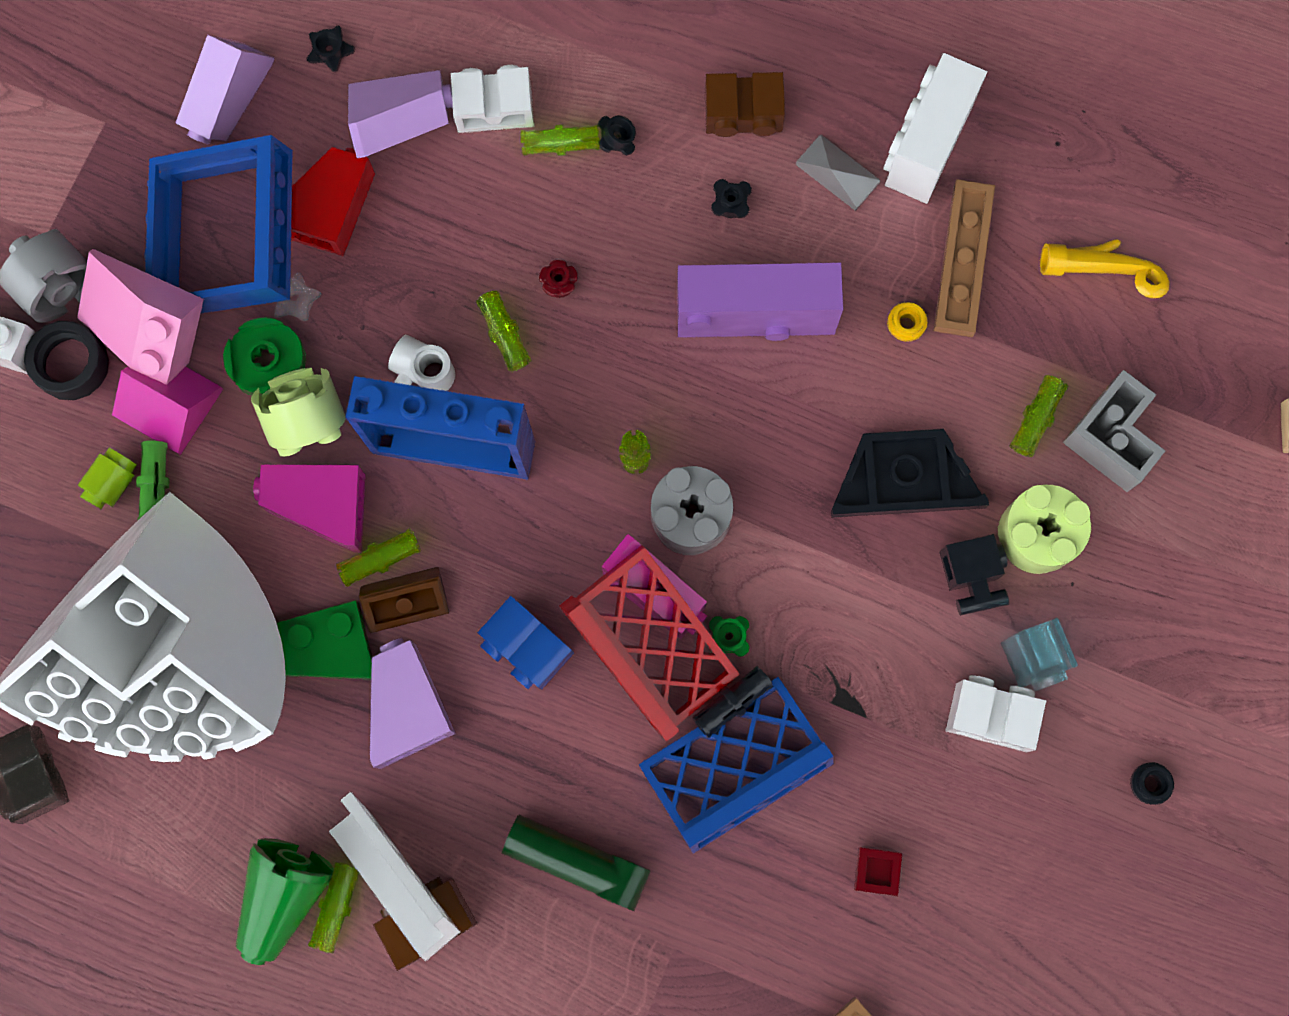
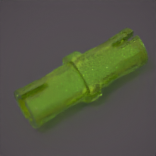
[521,124,600,156]
[476,290,531,371]
[1009,375,1068,457]
[619,430,651,474]
[336,528,421,587]
[308,862,360,953]

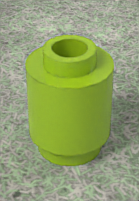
[77,447,137,509]

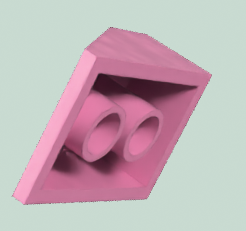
[77,249,204,385]

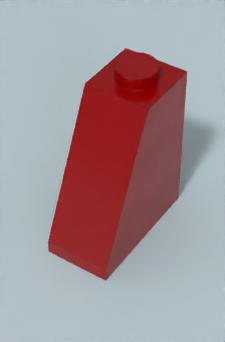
[291,147,375,256]

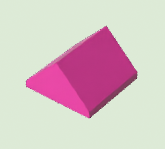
[112,367,223,455]

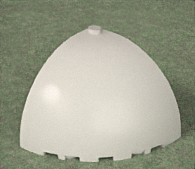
[0,492,286,762]

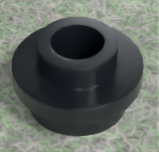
[1130,762,1174,805]

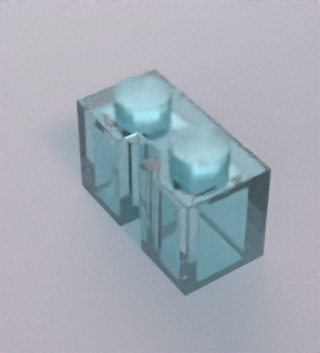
[1001,618,1078,692]

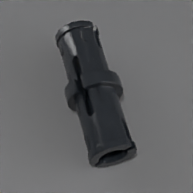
[692,666,774,738]

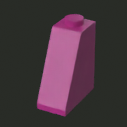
[253,465,366,553]
[602,534,708,639]

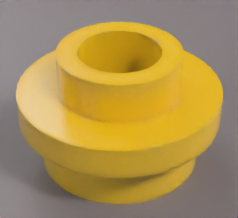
[887,302,927,342]

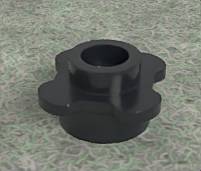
[598,116,636,156]
[711,179,752,219]

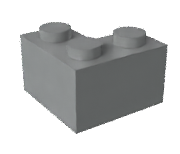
[1063,370,1165,492]

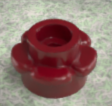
[539,260,578,298]

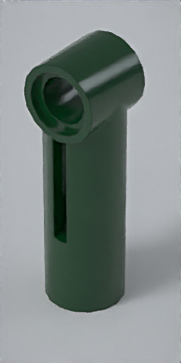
[502,814,651,911]

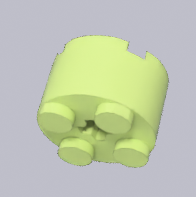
[251,368,346,456]
[998,485,1091,574]

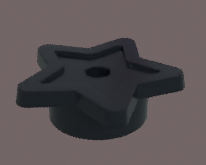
[306,26,355,72]

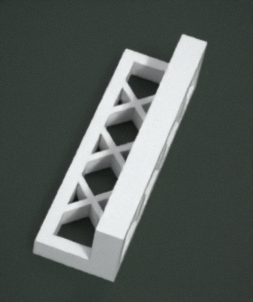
[329,792,460,961]

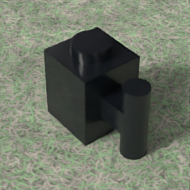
[939,534,1009,616]

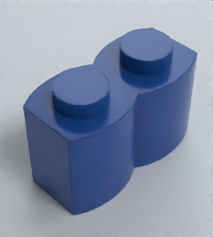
[477,596,574,690]

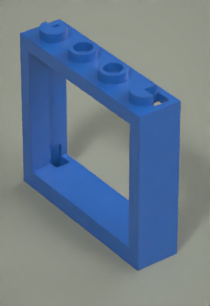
[144,135,293,314]
[346,376,536,480]

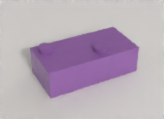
[677,263,843,341]

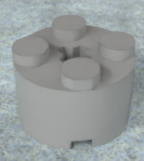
[0,229,87,323]
[651,466,733,555]

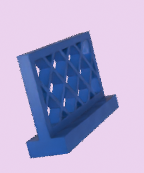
[638,677,834,854]

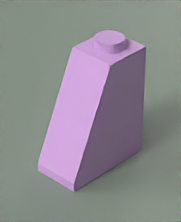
[176,35,274,144]
[348,70,453,158]
[370,638,456,769]

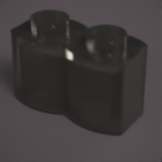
[0,724,69,824]

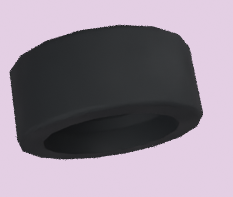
[24,321,109,400]

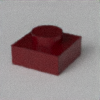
[854,847,903,896]

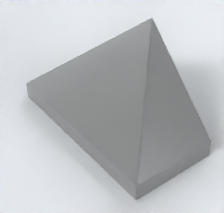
[796,134,881,211]

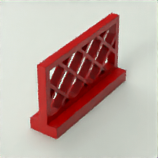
[559,545,740,741]

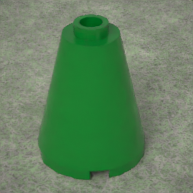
[236,838,334,965]

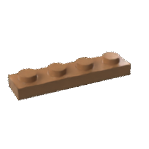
[933,179,995,337]

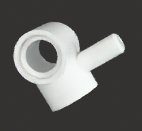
[388,334,455,391]

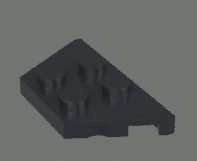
[831,429,989,518]

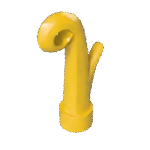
[1040,239,1170,299]

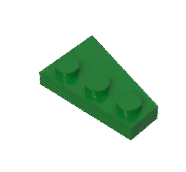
[277,600,372,680]

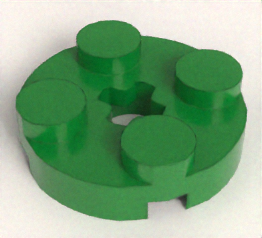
[223,318,306,395]

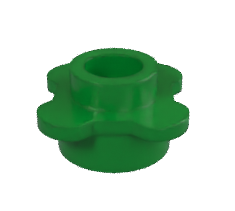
[709,616,750,657]

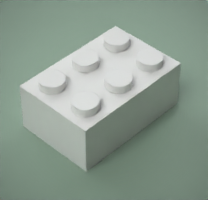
[883,53,988,204]

